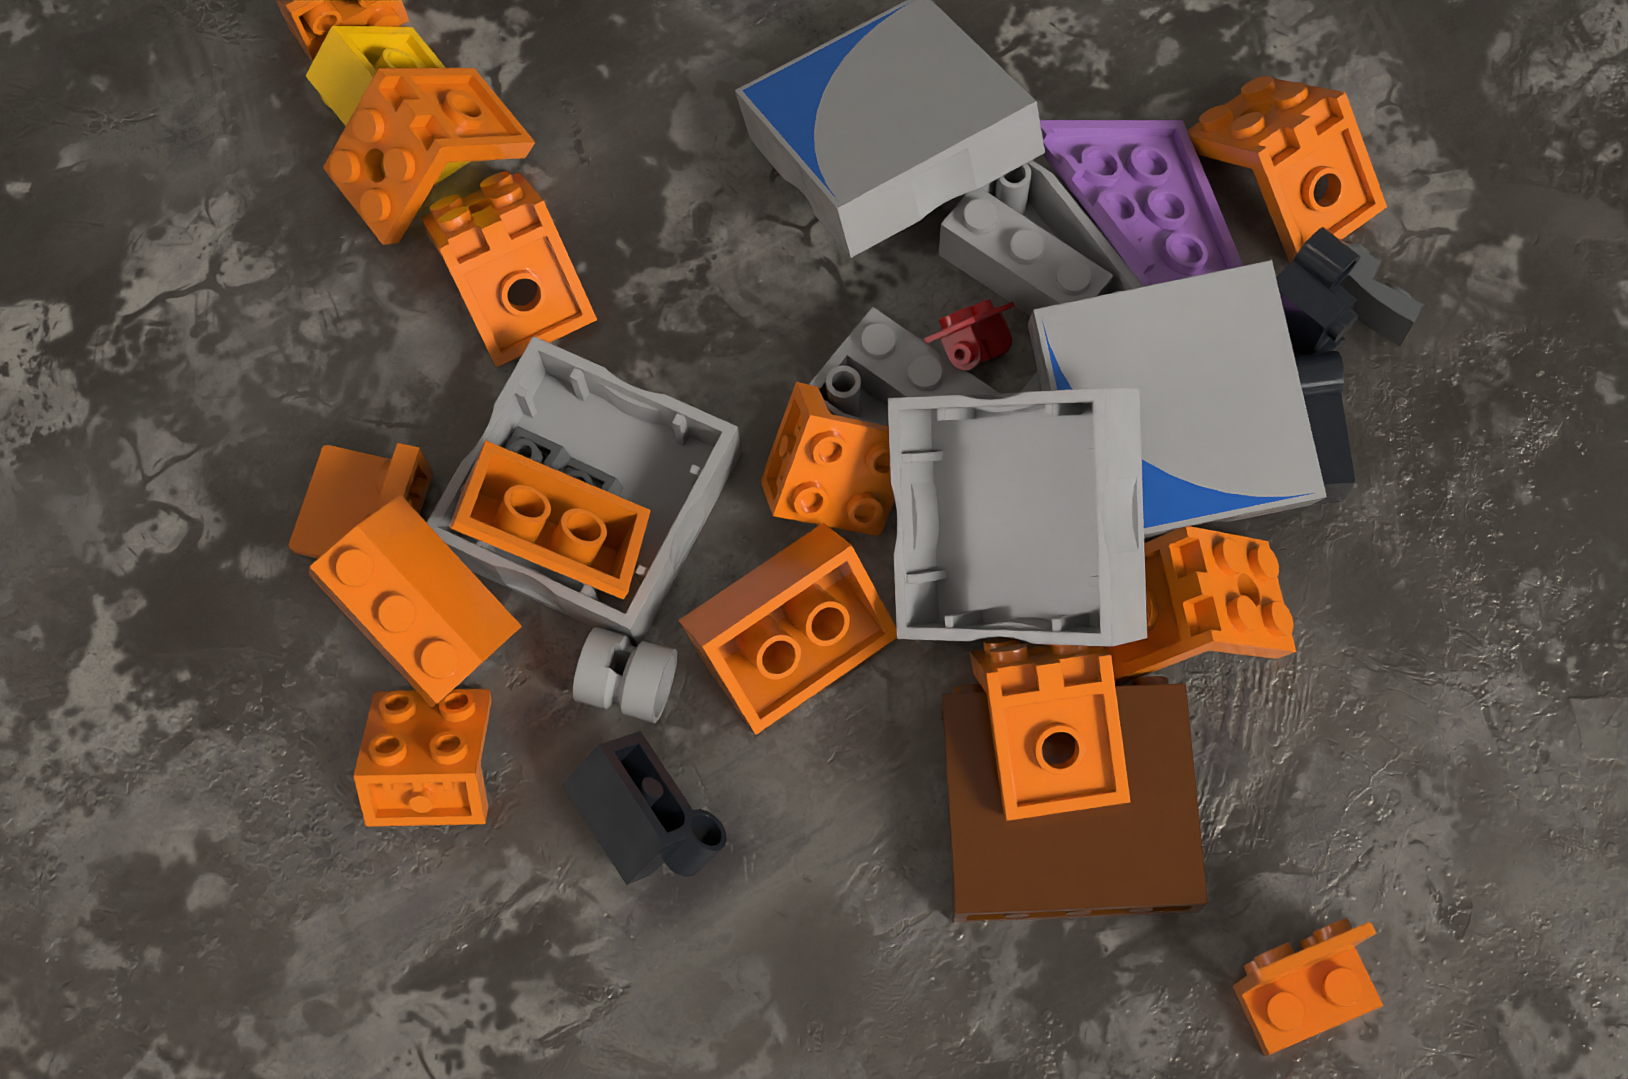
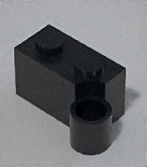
[1276,227,1361,354]
[1294,351,1355,504]
[562,731,727,885]

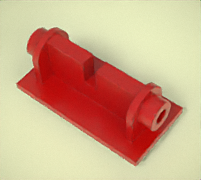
[924,299,1015,370]

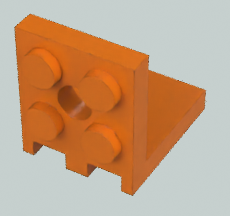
[323,68,535,245]
[1187,76,1387,263]
[421,171,597,368]
[1101,526,1297,686]
[970,637,1130,821]

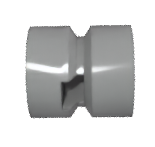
[573,627,677,723]

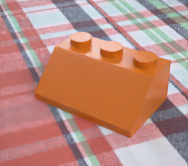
[449,440,651,600]
[309,494,522,707]
[678,523,897,735]

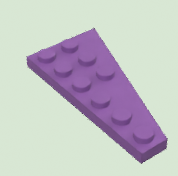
[1040,120,1244,286]

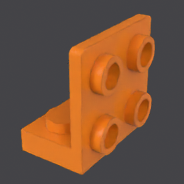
[760,382,895,535]
[289,443,434,559]
[353,689,492,827]
[1232,918,1384,1057]

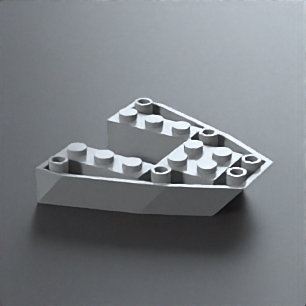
[809,160,1144,426]

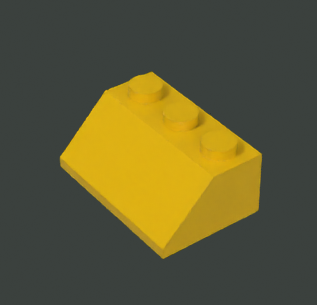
[305,26,471,186]

